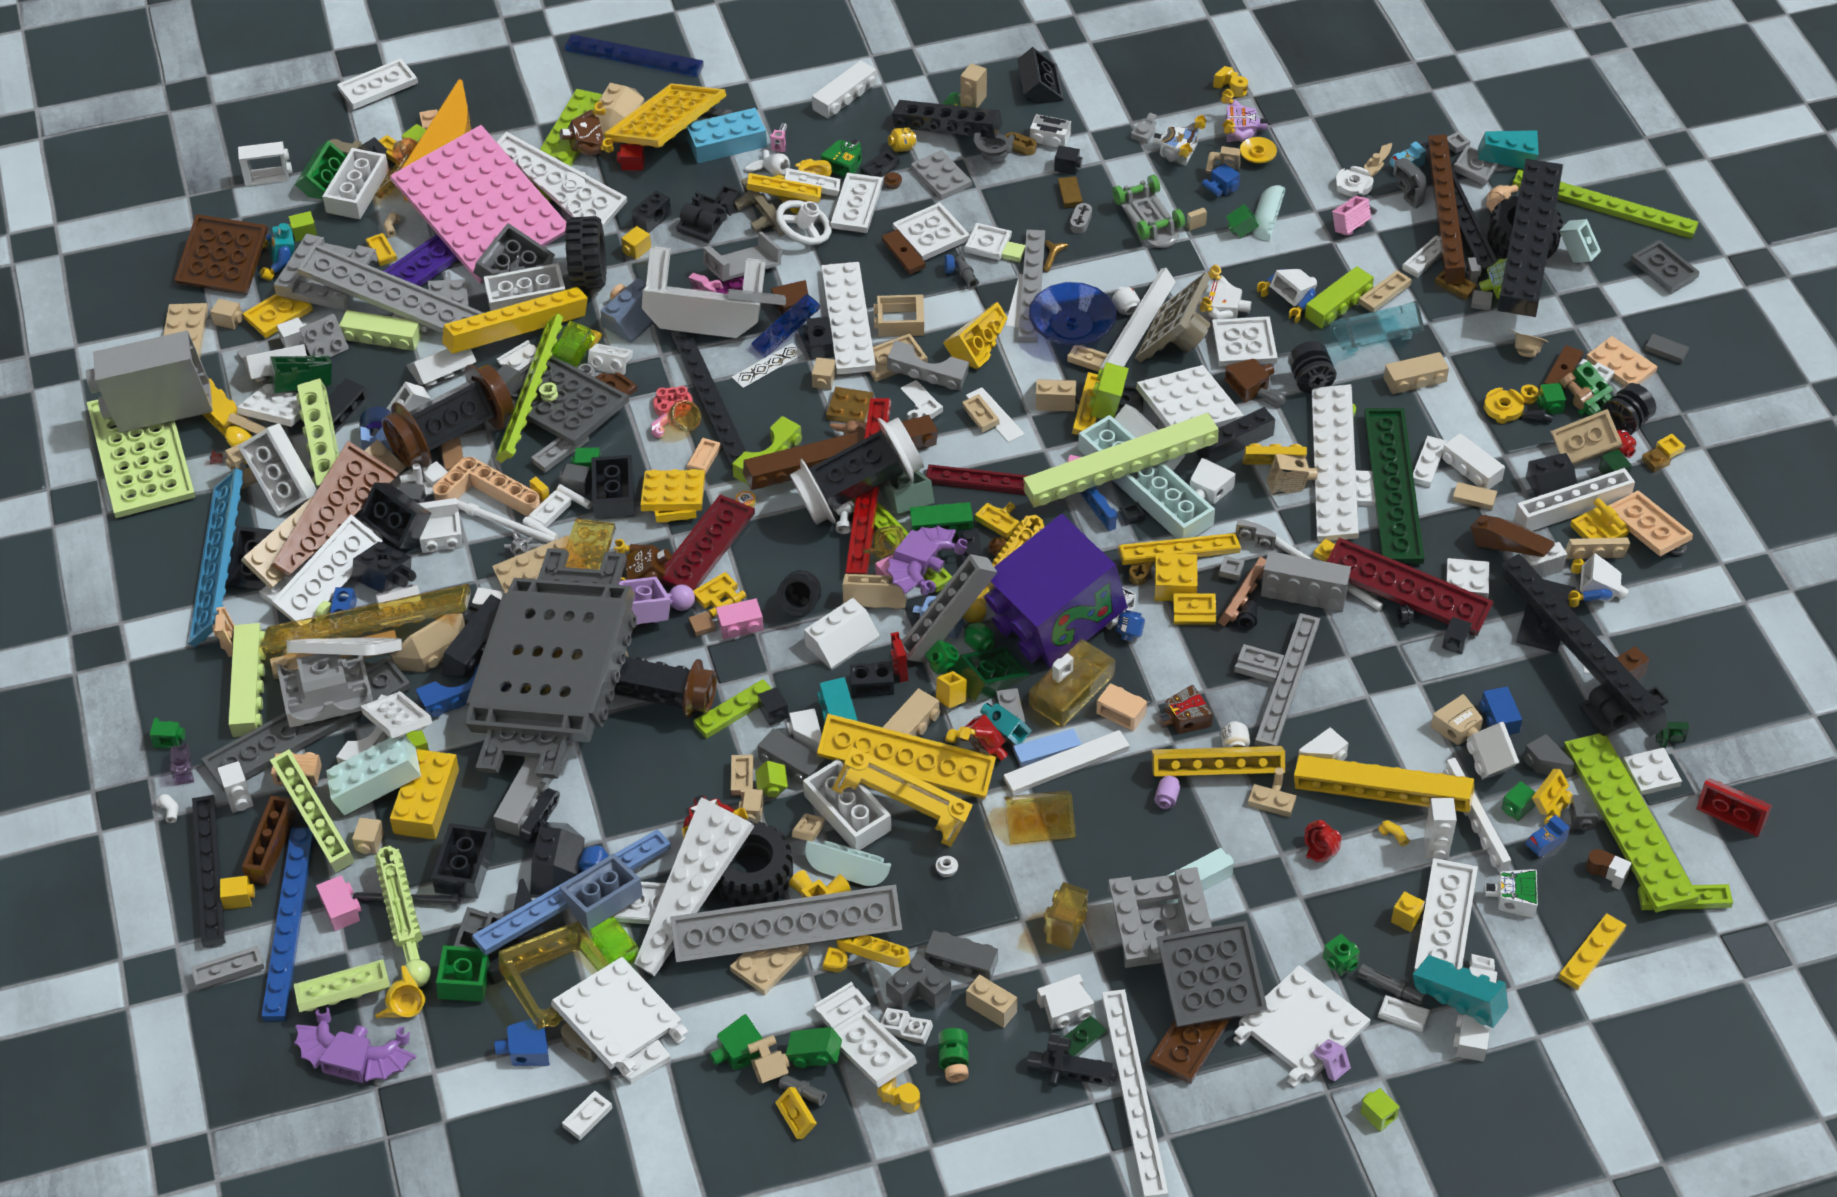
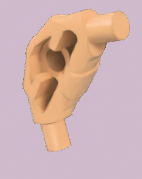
[1486,185,1518,213]

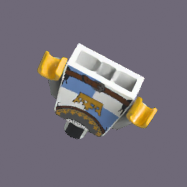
[1153,115,1207,166]

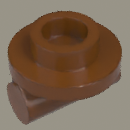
[988,537,1007,558]

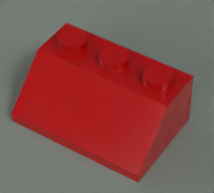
[1696,778,1773,837]

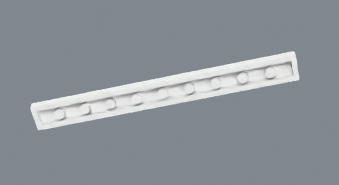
[1102,989,1168,1197]

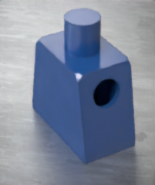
[494,1016,550,1066]

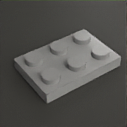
[911,150,972,200]

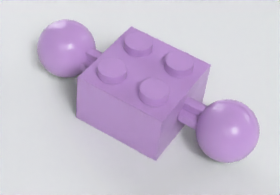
[619,577,695,625]

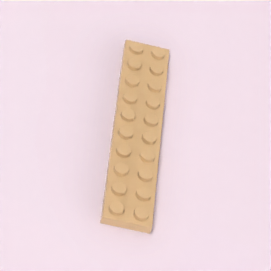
[241,439,406,589]

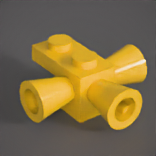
[789,870,851,898]

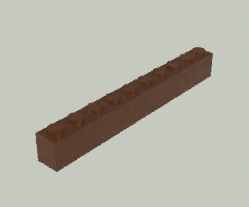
[1428,134,1465,284]
[743,415,938,490]

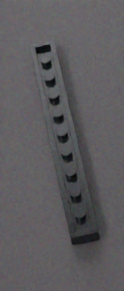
[1421,142,1497,274]
[670,330,746,469]

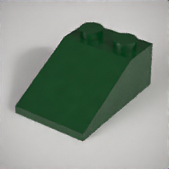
[951,646,1030,702]

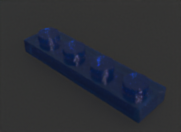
[751,294,821,358]

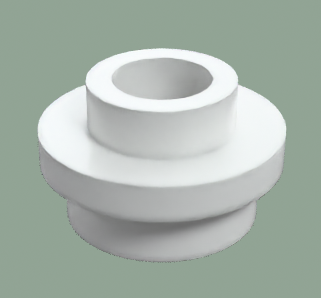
[936,856,958,877]

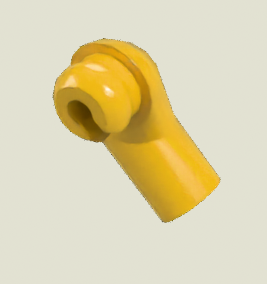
[1378,820,1410,846]

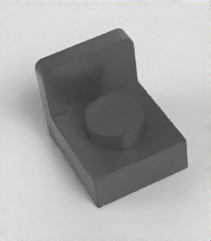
[1569,795,1598,830]

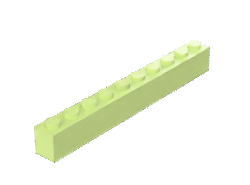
[1024,413,1219,508]

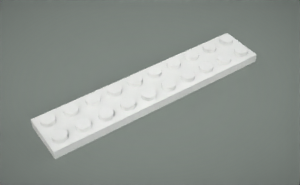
[1312,384,1359,542]

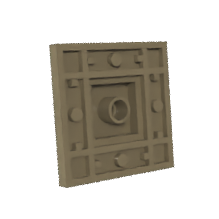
[1135,272,1210,363]

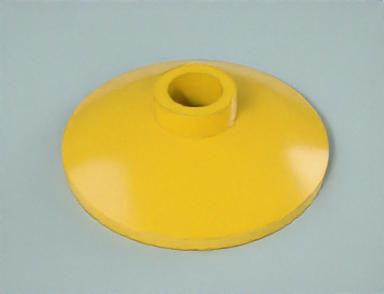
[1240,137,1277,163]

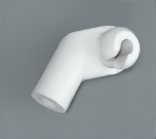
[156,794,179,823]

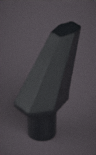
[1520,409,1553,423]

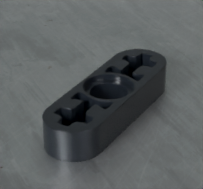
[519,788,560,843]

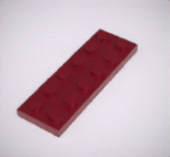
[659,494,755,591]

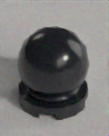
[777,570,822,616]

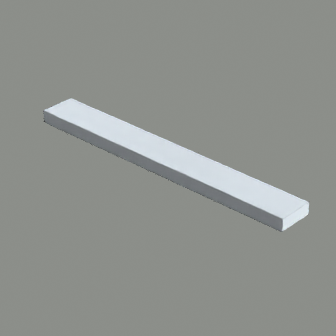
[1100,268,1176,369]

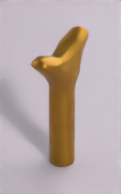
[1043,241,1069,272]

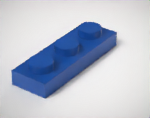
[1079,486,1118,531]

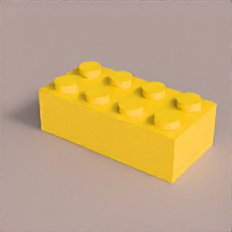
[390,749,459,840]

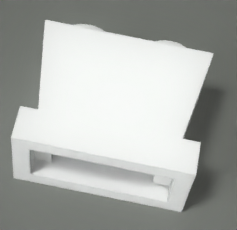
[1037,974,1095,1030]

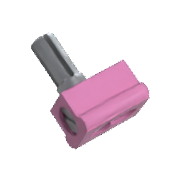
[770,123,787,152]

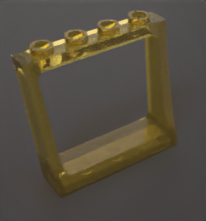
[499,921,609,1030]

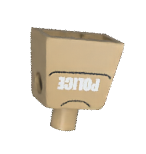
[1431,694,1483,745]

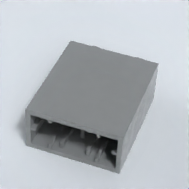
[86,330,213,433]

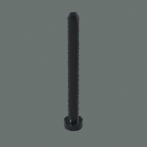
[353,892,461,909]

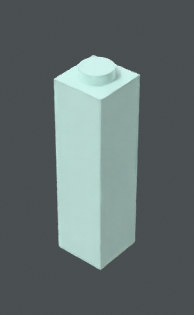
[1158,848,1234,905]

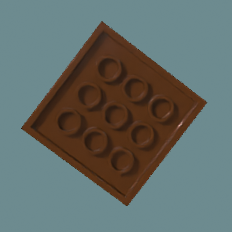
[174,214,269,295]

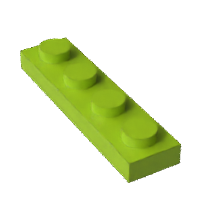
[694,679,772,739]
[1638,884,1733,910]

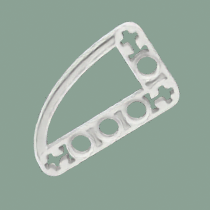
[286,638,402,655]

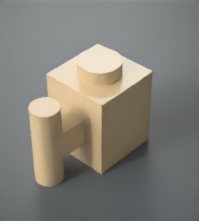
[747,1035,790,1083]

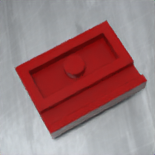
[890,632,909,683]

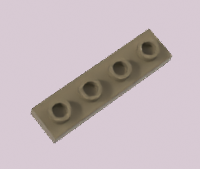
[734,177,785,236]

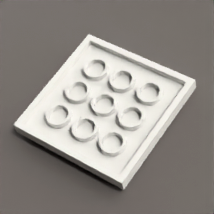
[1136,365,1244,427]

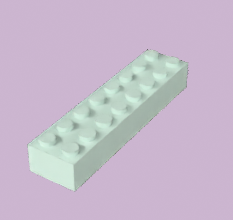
[1078,415,1215,539]

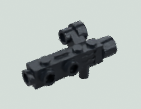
[1027,1033,1117,1087]

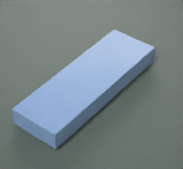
[1013,728,1082,767]

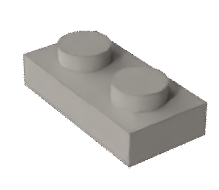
[996,688,1025,723]

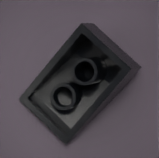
[225,526,274,590]

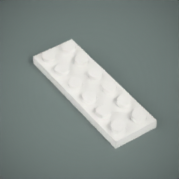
[271,515,383,630]
[1414,858,1478,972]

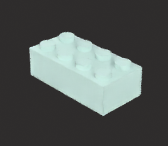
[326,735,421,815]

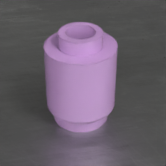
[1154,776,1180,809]

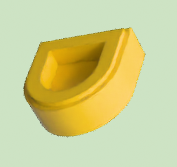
[822,947,848,972]

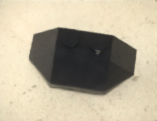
[530,822,585,897]

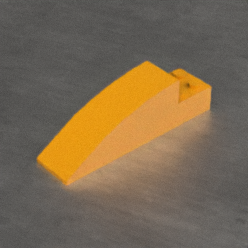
[402,79,471,201]

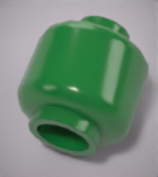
[964,622,995,652]

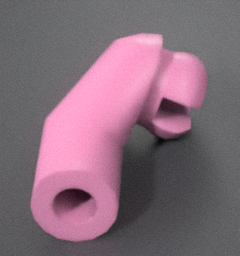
[651,414,670,438]

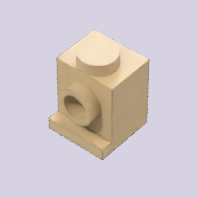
[739,788,764,824]

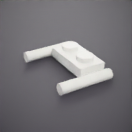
[522,484,593,539]

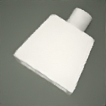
[1190,458,1235,504]

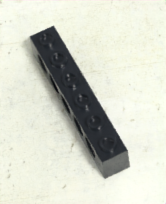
[892,100,1003,138]

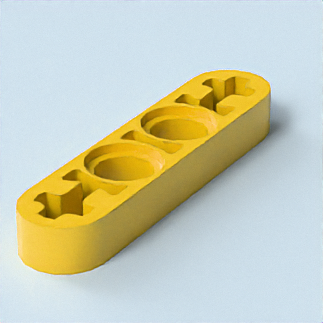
[836,935,910,968]

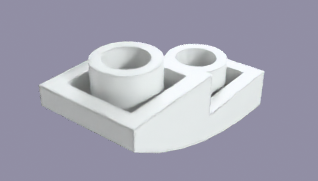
[880,1008,933,1044]

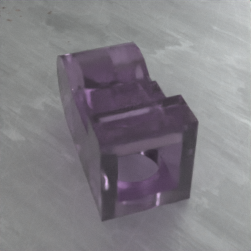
[170,744,194,786]

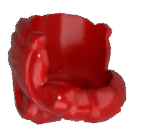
[1304,820,1341,863]

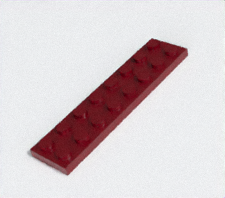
[1326,537,1494,636]

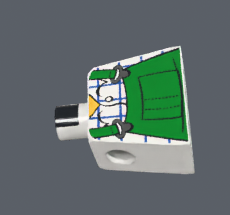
[1485,869,1538,918]

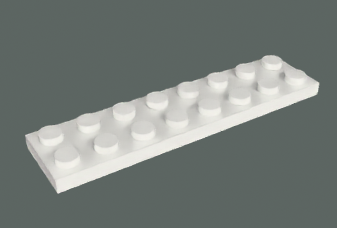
[821,262,876,374]

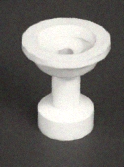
[833,500,855,534]

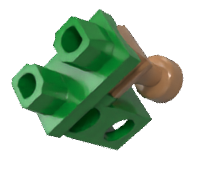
[1559,361,1614,416]

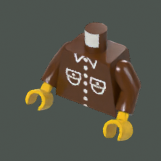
[614,539,672,581]

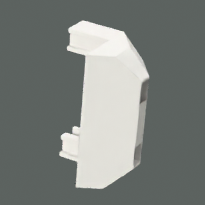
[642,246,766,338]

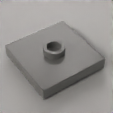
[1452,145,1498,186]

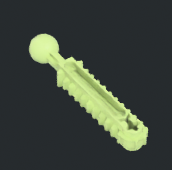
[374,846,431,988]

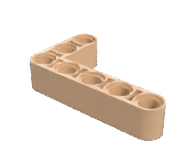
[433,457,540,517]

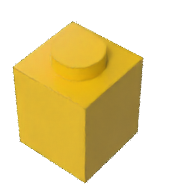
[621,226,651,260]
[936,671,967,708]
[220,876,255,910]
[1391,891,1425,932]

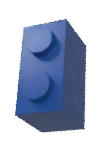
[1479,686,1522,735]

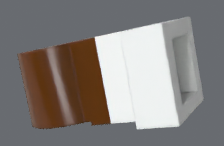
[1586,849,1632,890]

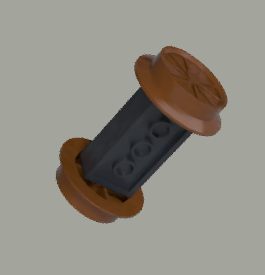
[382,364,514,468]

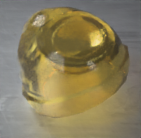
[667,400,701,432]

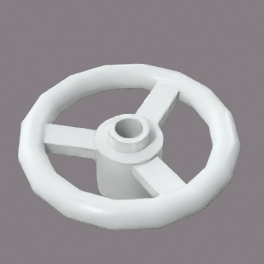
[776,200,832,245]

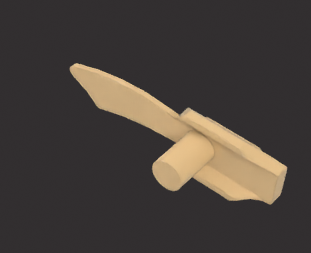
[1364,143,1392,178]

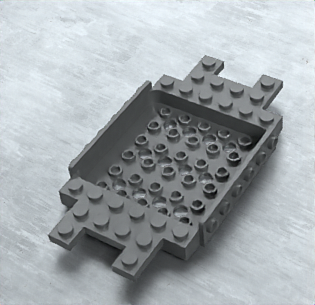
[465,548,637,779]

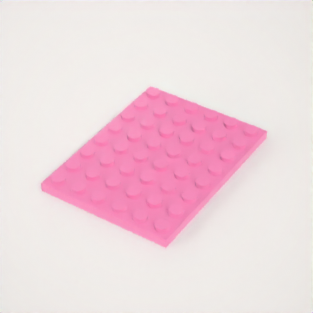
[390,125,566,284]

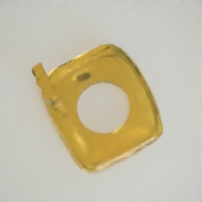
[863,526,904,558]

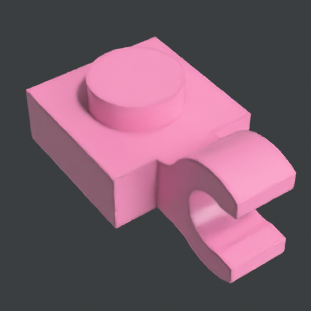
[688,273,723,292]

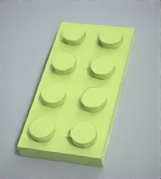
[294,959,390,1012]

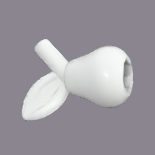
[744,150,790,176]

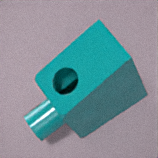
[980,703,1032,745]

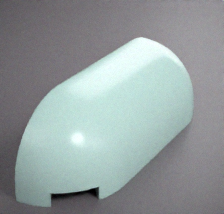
[1252,185,1285,242]
[805,841,891,886]

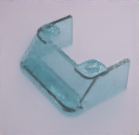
[1330,300,1425,354]

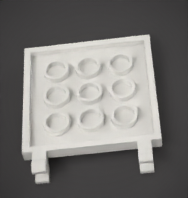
[551,957,688,1078]
[1233,965,1370,1088]

